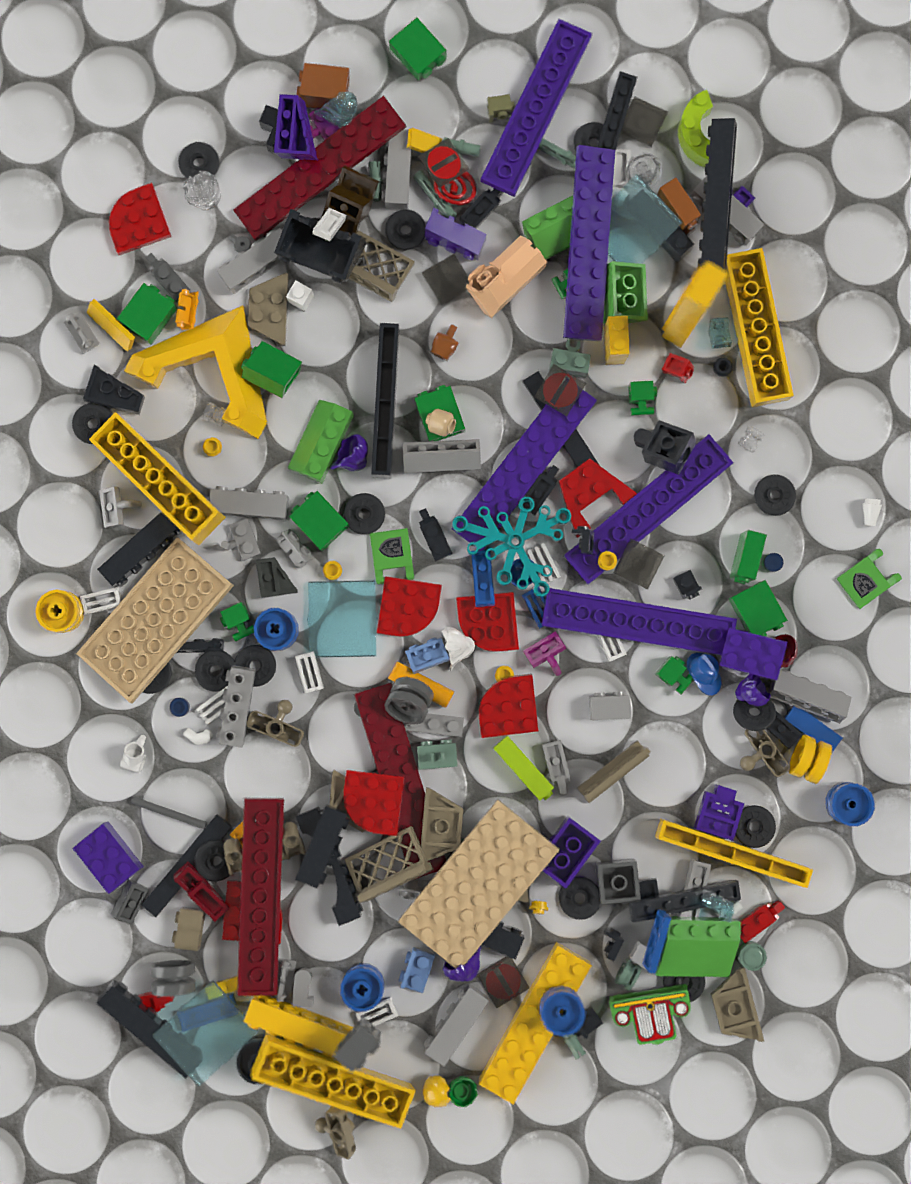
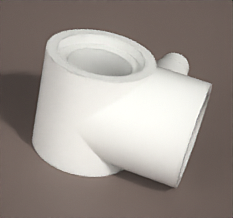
[120,735,146,773]

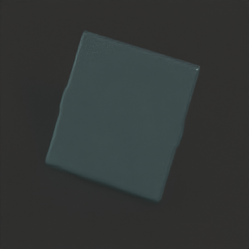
[608,174,682,264]
[307,580,378,658]
[153,980,258,1087]

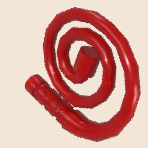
[433,162,477,205]

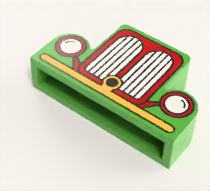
[609,984,691,1045]

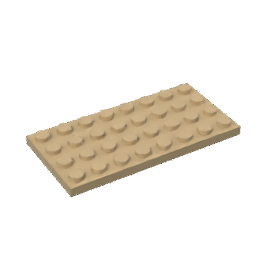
[76,537,234,704]
[398,799,559,968]

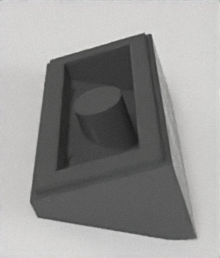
[111,879,149,925]

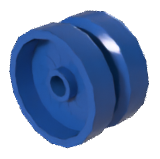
[254,608,299,651]
[825,782,875,826]
[340,963,385,1012]
[539,986,585,1036]

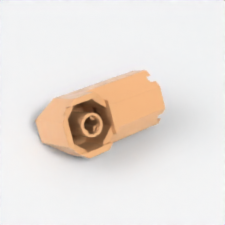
[466,236,547,318]

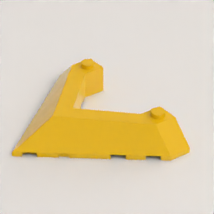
[124,305,267,440]

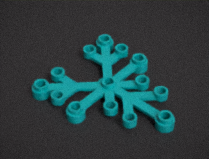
[452,497,571,597]

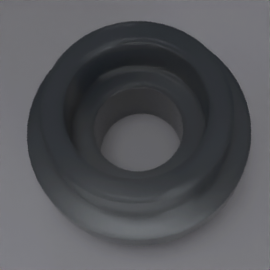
[713,358,732,377]

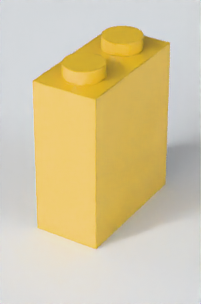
[604,316,629,365]

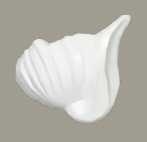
[442,627,475,672]

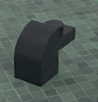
[259,105,278,154]

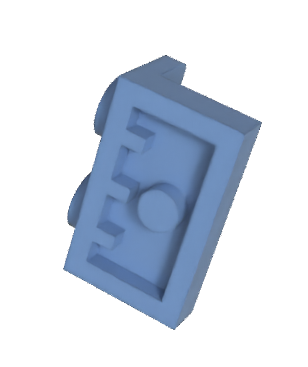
[405,638,450,674]
[398,947,435,993]

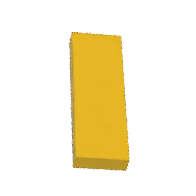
[87,299,135,351]

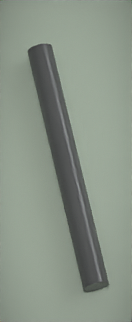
[131,797,207,829]

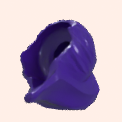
[330,434,368,471]
[735,673,771,706]
[443,946,481,982]

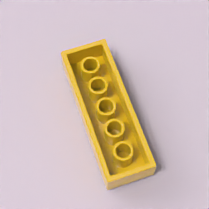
[244,995,353,1057]

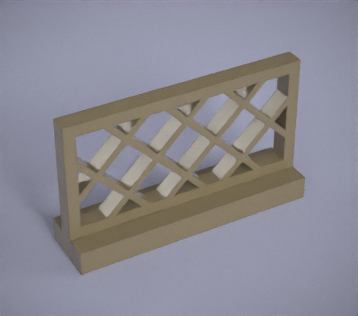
[349,230,415,302]
[577,740,650,803]
[344,826,433,903]

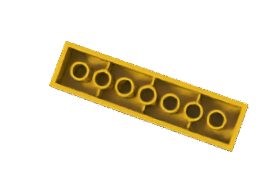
[725,248,794,408]
[661,261,728,348]
[89,412,226,545]
[479,942,592,1105]
[251,1034,415,1129]

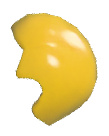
[423,1075,451,1107]

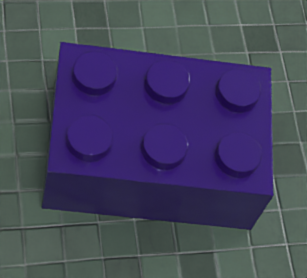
[719,627,787,680]
[542,816,601,888]
[72,821,144,894]

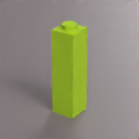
[493,735,554,801]

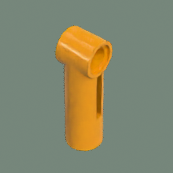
[388,661,455,708]

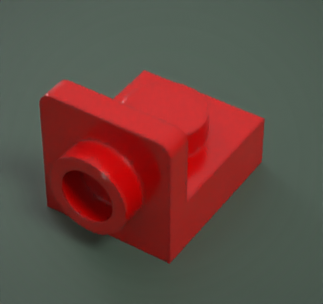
[661,353,694,383]

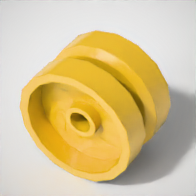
[35,589,84,633]
[789,734,832,784]

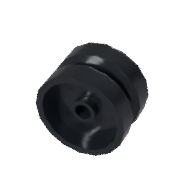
[236,1034,266,1085]

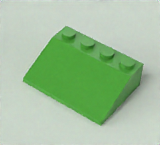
[656,916,741,977]

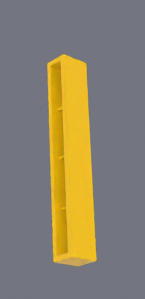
[655,818,813,889]

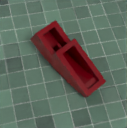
[174,862,229,922]

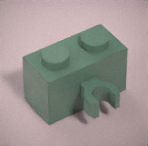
[549,339,591,378]
[417,739,458,770]

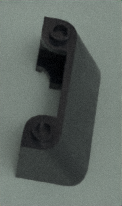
[274,209,367,284]

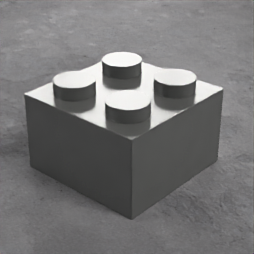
[595,859,641,904]
[334,1016,381,1073]

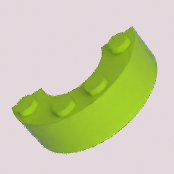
[678,89,713,168]

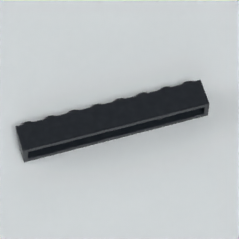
[698,118,737,272]
[371,323,400,479]

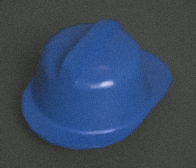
[687,653,722,696]

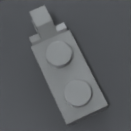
[542,740,570,795]

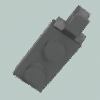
[146,253,191,303]

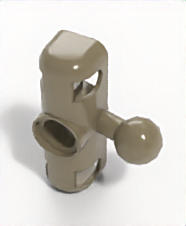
[246,700,304,747]
[740,729,790,777]
[315,1106,356,1160]

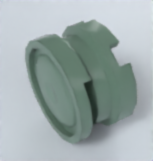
[737,941,767,971]
[615,958,642,990]

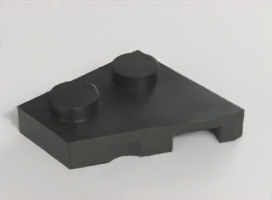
[255,557,298,598]

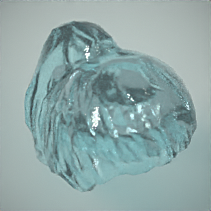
[314,92,358,127]

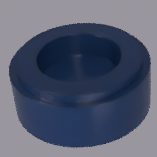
[763,553,784,572]
[170,698,190,717]

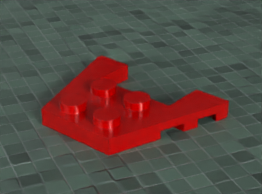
[558,459,637,538]

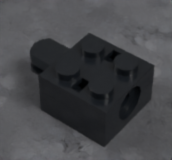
[633,420,696,475]

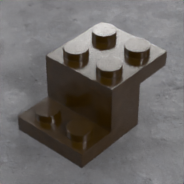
[321,166,379,235]

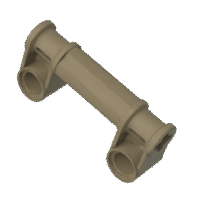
[223,822,306,876]

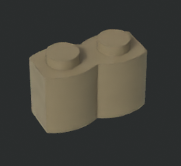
[172,907,205,951]

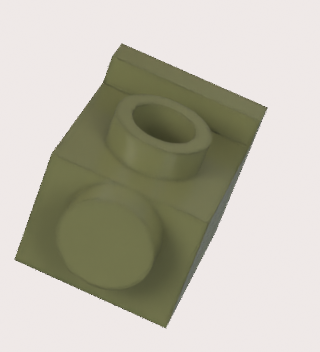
[487,94,515,123]

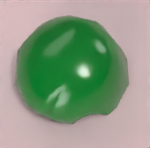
[448,1076,478,1107]

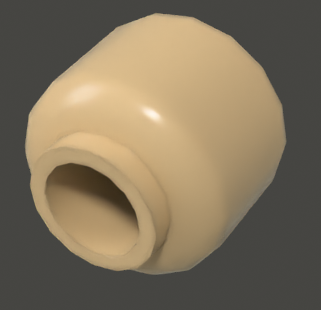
[426,409,456,437]

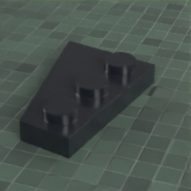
[83,364,145,415]

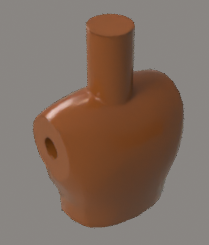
[430,324,459,361]

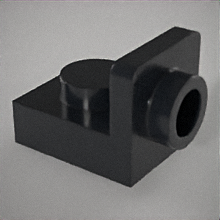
[571,526,595,555]
[672,570,702,600]
[603,928,624,962]
[576,1006,603,1040]

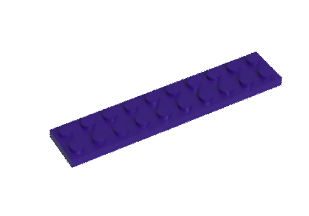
[480,19,593,197]
[563,145,615,342]
[451,378,597,551]
[563,434,734,585]
[541,588,737,655]

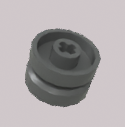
[385,677,434,724]
[151,960,196,996]

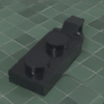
[459,188,504,229]
[523,465,559,516]
[419,508,453,562]
[176,638,224,653]

